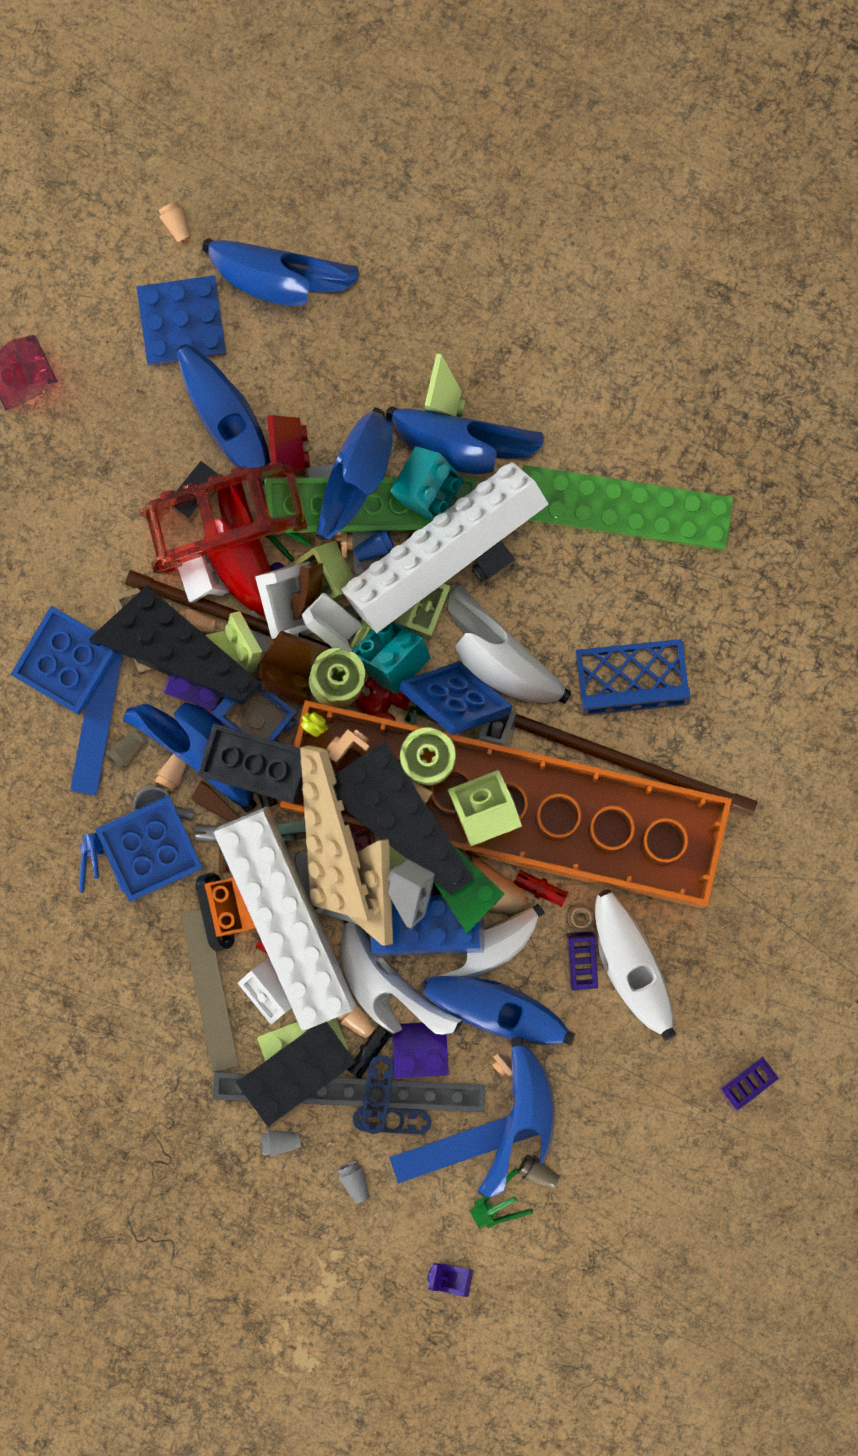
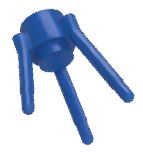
[79,833,124,893]

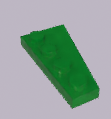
[433,843,505,934]

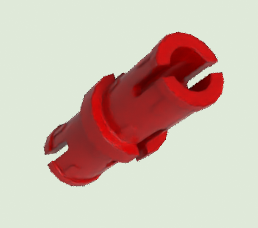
[514,869,569,908]

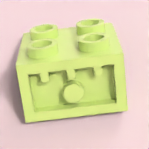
[205,611,262,673]

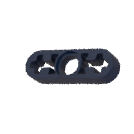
[361,1055,394,1134]
[353,1107,431,1135]

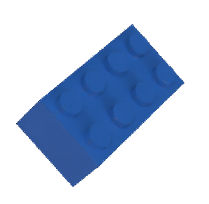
[371,895,484,956]

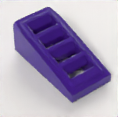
[566,931,598,990]
[720,1057,779,1111]

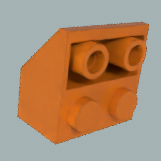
[205,877,256,937]

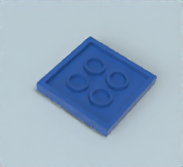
[136,275,226,366]
[10,605,115,715]
[399,661,513,735]
[95,794,203,902]

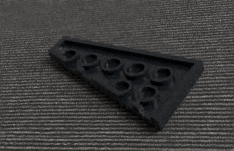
[89,586,261,705]
[333,742,475,895]

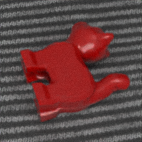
[354,677,410,721]

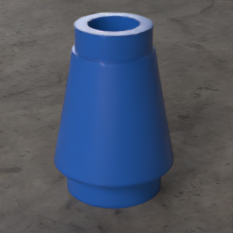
[353,530,395,563]

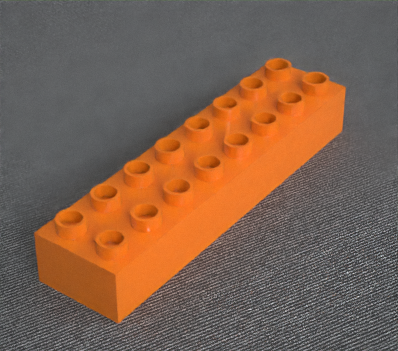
[280,700,732,909]

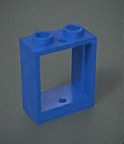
[212,689,298,743]

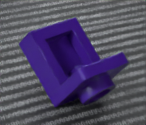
[428,1263,474,1297]

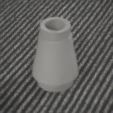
[260,1130,301,1157]
[337,1161,370,1203]

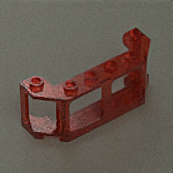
[139,461,307,575]

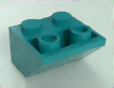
[390,446,464,521]
[351,622,431,694]

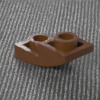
[291,563,323,620]

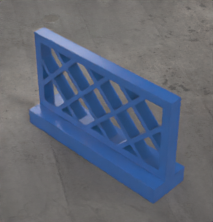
[576,639,691,716]

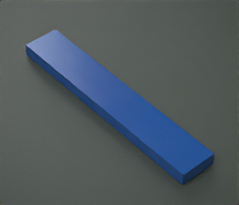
[70,654,123,796]
[389,1116,539,1183]

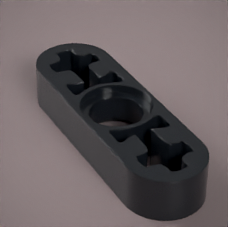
[196,872,235,951]

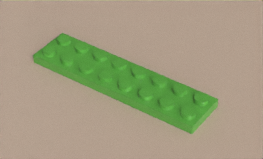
[522,465,734,551]
[264,477,477,533]

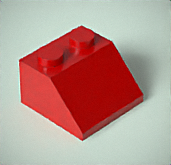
[267,415,310,478]

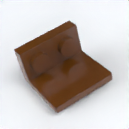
[257,631,329,704]

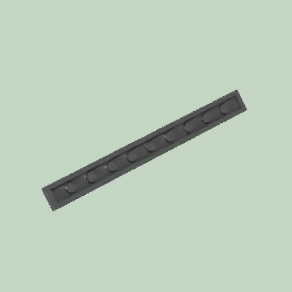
[213,1072,485,1112]

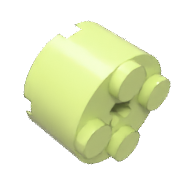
[309,648,365,708]
[400,727,455,785]

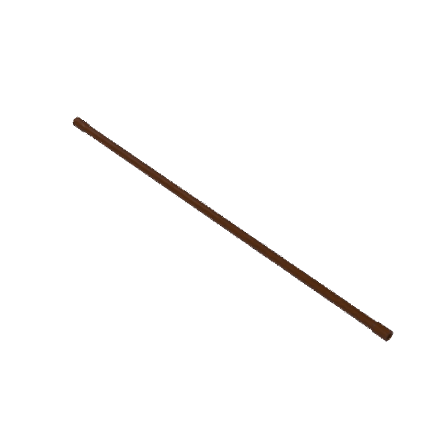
[125,570,758,816]

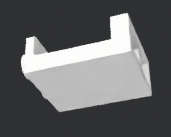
[255,561,314,639]

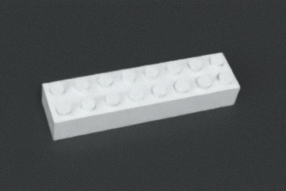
[341,462,548,633]
[214,806,356,1031]

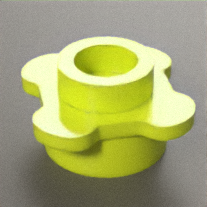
[301,712,328,737]

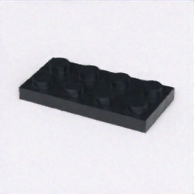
[197,723,303,805]
[236,1021,356,1127]

